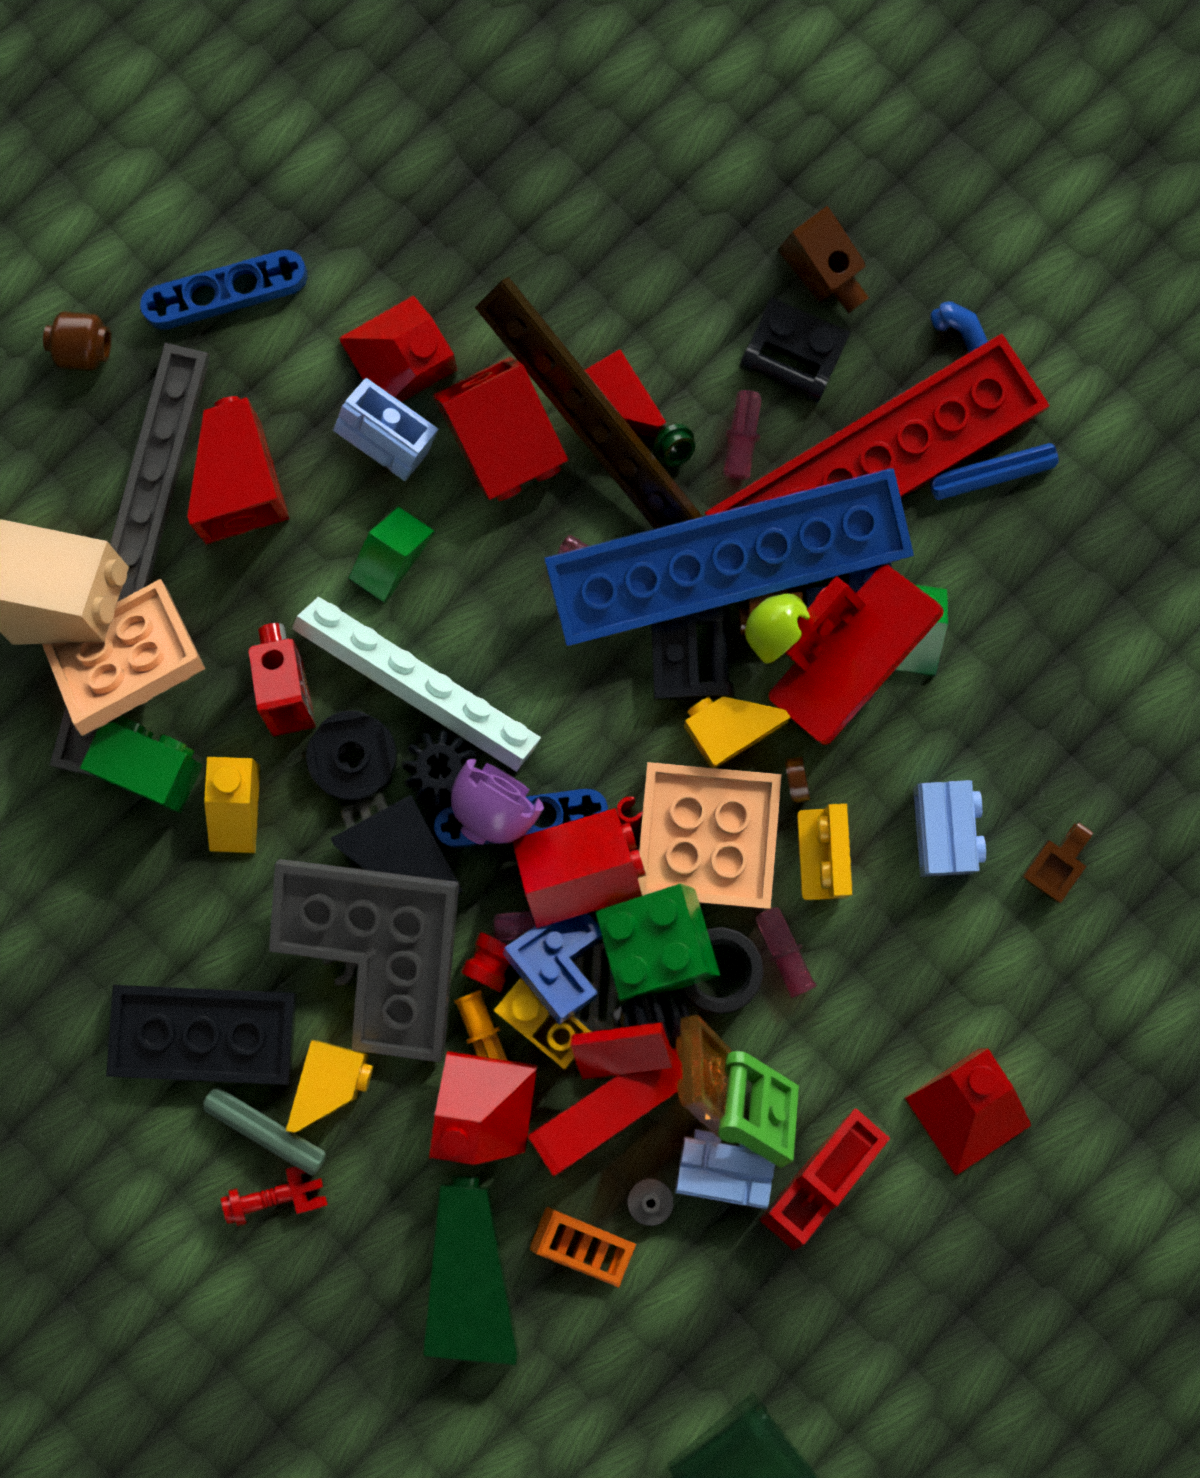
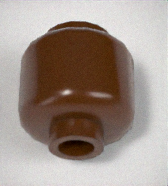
[43,311,111,371]

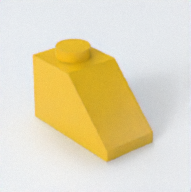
[684,696,790,768]
[204,757,261,853]
[286,1040,373,1133]

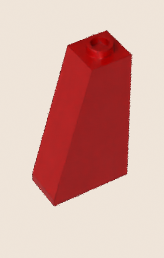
[528,1044,695,1176]

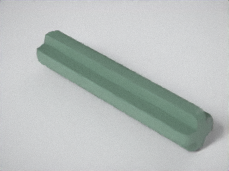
[203,1088,326,1175]

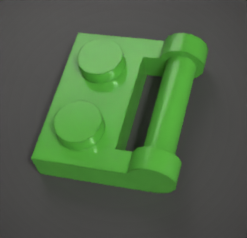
[718,1051,799,1168]

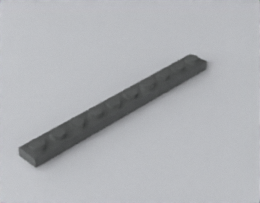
[50,343,210,778]

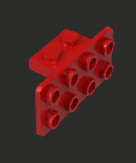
[769,565,944,745]

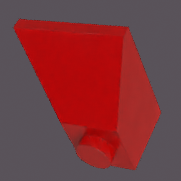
[339,295,458,402]
[904,1048,1032,1175]
[429,1051,538,1165]

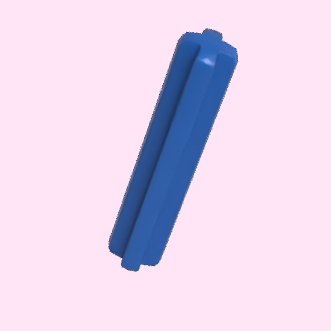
[930,443,1059,500]

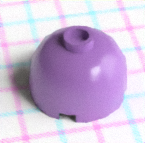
[451,759,544,845]

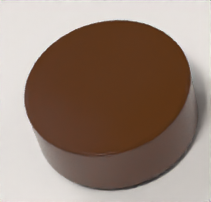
[785,757,810,803]

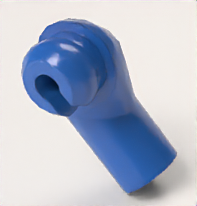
[930,301,988,353]

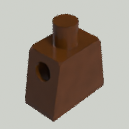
[777,206,869,314]

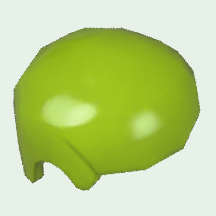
[745,594,810,664]

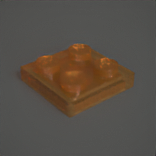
[676,1015,732,1138]

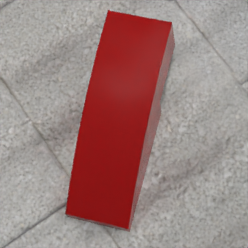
[759,1108,890,1251]

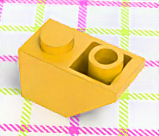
[494,978,592,1070]

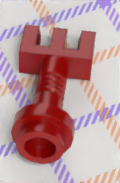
[220,1166,328,1226]

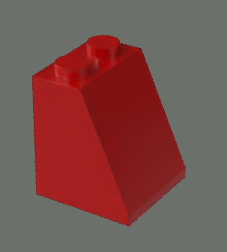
[432,356,568,501]
[187,396,290,544]

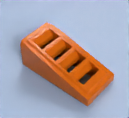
[530,1207,636,1288]

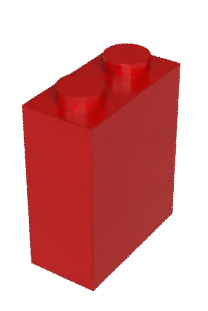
[513,808,646,928]

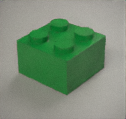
[80,716,203,814]
[595,883,720,1002]

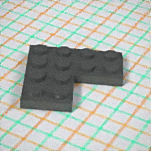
[269,859,459,1063]

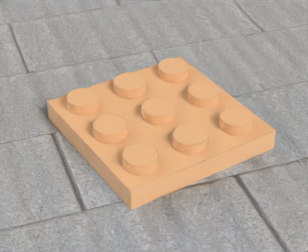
[42,579,205,736]
[638,762,782,910]

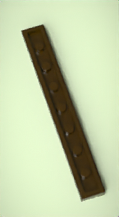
[474,277,703,529]

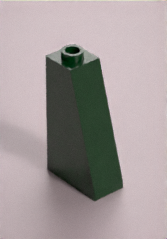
[423,1175,519,1365]

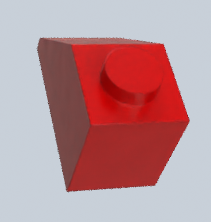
[585,349,666,438]

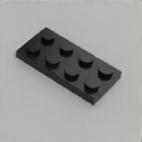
[106,985,297,1085]

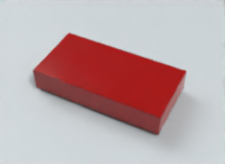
[570,1022,673,1080]

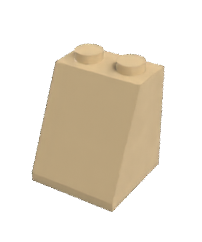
[0,519,129,645]

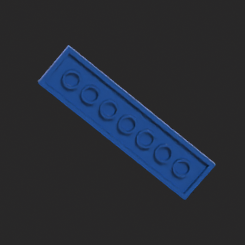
[544,468,914,646]

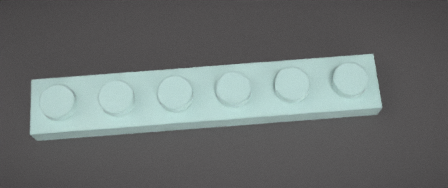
[292,596,541,772]

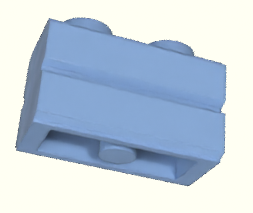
[333,378,439,481]
[913,780,986,877]
[675,1129,775,1209]

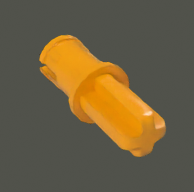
[454,990,507,1060]

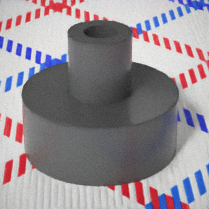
[627,1178,673,1226]

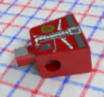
[248,623,316,737]

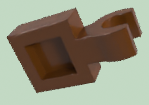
[1021,822,1094,903]

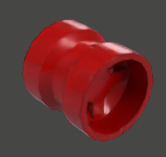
[460,932,511,992]

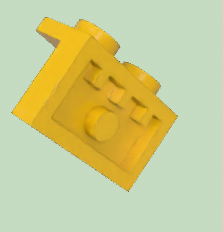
[797,803,852,900]

